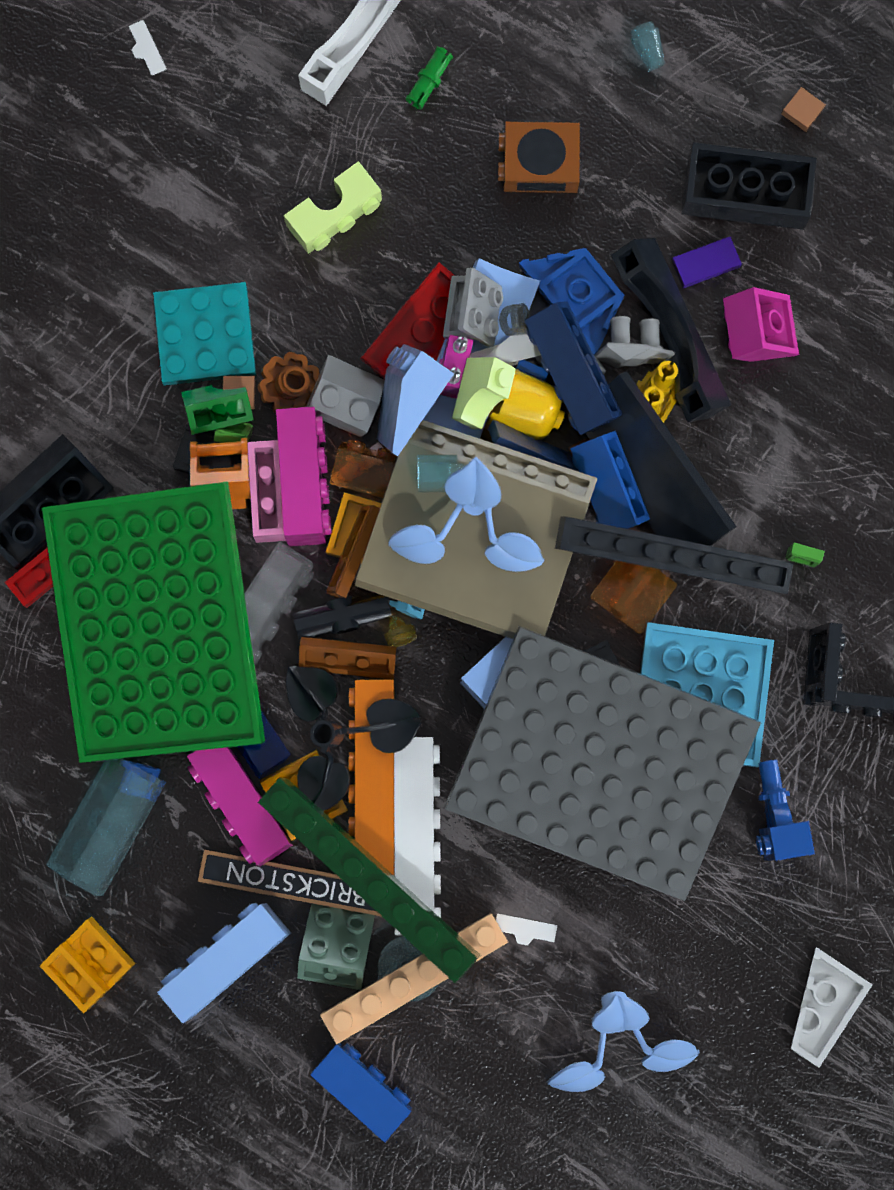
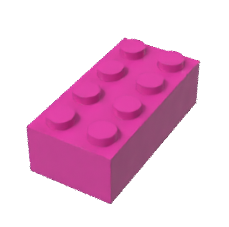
[276,407,332,547]

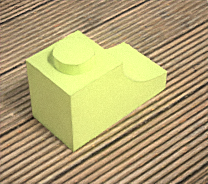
[452,357,516,429]

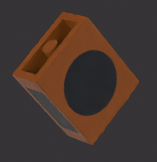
[498,122,580,193]

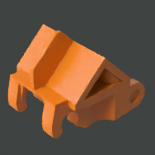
[190,438,251,509]

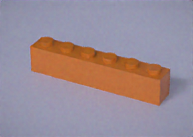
[349,680,395,875]

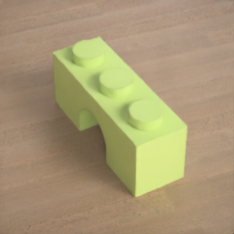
[284,161,382,254]

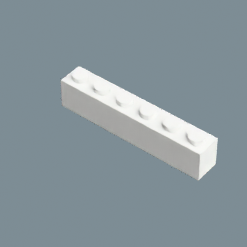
[394,737,441,935]

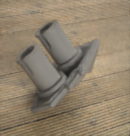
[594,316,675,368]

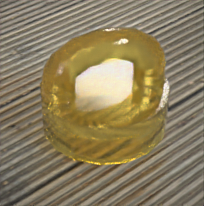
[384,616,418,647]

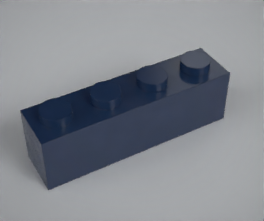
[524,301,623,435]

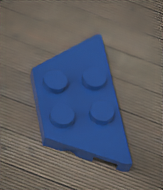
[519,248,624,355]

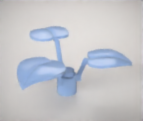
[388,457,544,572]
[547,991,700,1092]

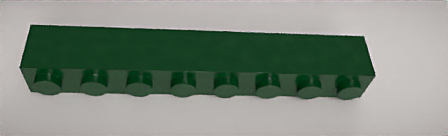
[258,777,481,983]

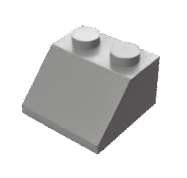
[306,355,385,437]

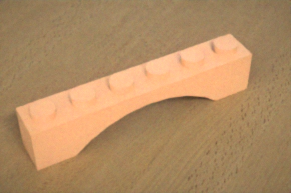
[320,913,508,1044]

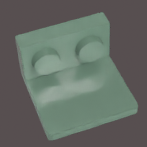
[297,904,375,990]

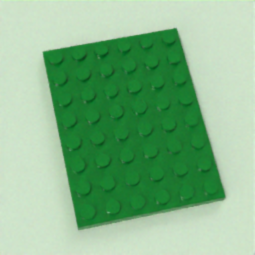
[42,482,265,763]

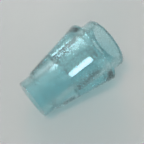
[630,22,666,71]

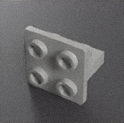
[443,268,503,347]

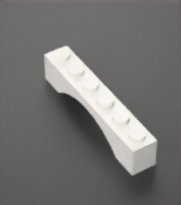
[299,0,401,106]

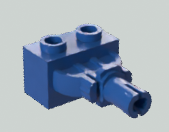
[756,760,815,861]

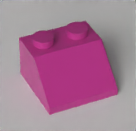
[723,287,799,362]

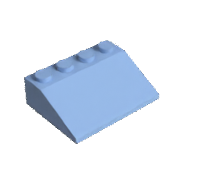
[376,344,454,456]

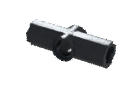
[293,593,392,640]

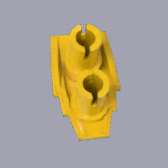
[636,361,678,423]

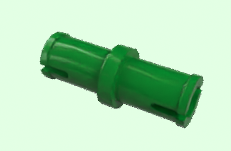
[406,46,453,110]

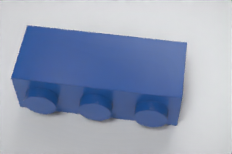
[570,430,650,529]
[310,1042,412,1143]

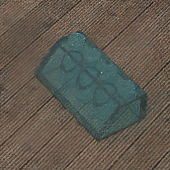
[46,758,166,896]

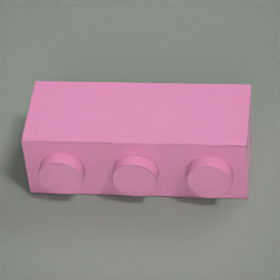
[247,440,286,543]

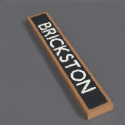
[198,850,382,917]

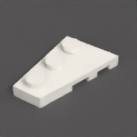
[790,947,872,1068]

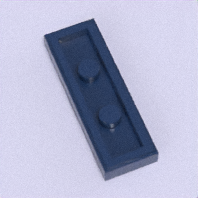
[488,420,578,471]

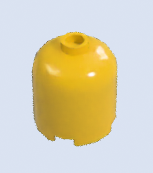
[486,369,565,440]

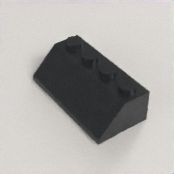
[0,434,114,571]

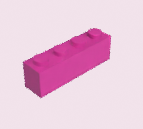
[187,747,293,866]

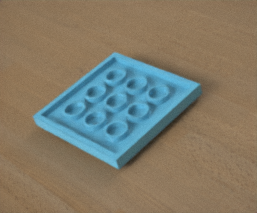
[640,622,774,768]

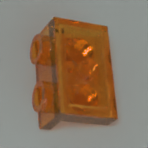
[330,440,398,498]

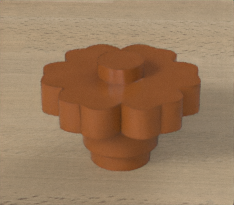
[258,352,319,413]

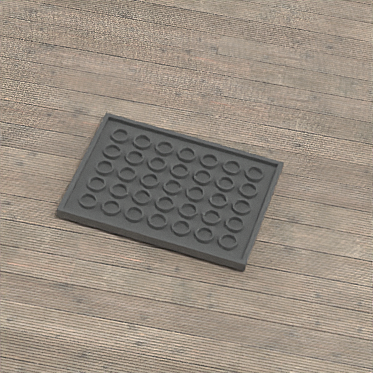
[444,626,761,901]

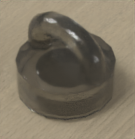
[499,303,530,336]

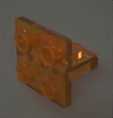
[590,561,677,634]

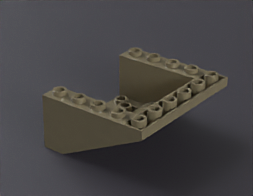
[355,420,598,639]

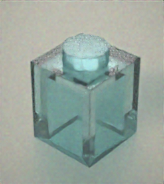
[417,455,464,492]

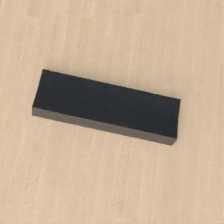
[586,371,737,546]

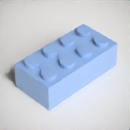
[157,903,291,1024]

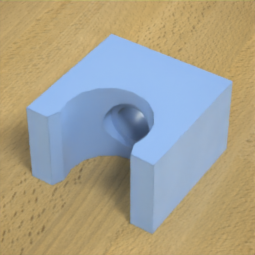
[460,637,513,709]

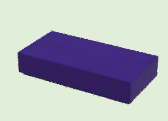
[672,237,742,289]

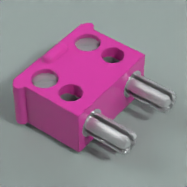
[439,335,473,399]

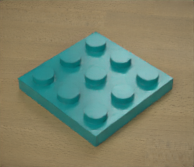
[153,282,257,386]

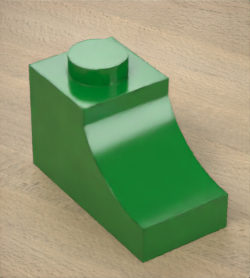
[181,385,254,435]

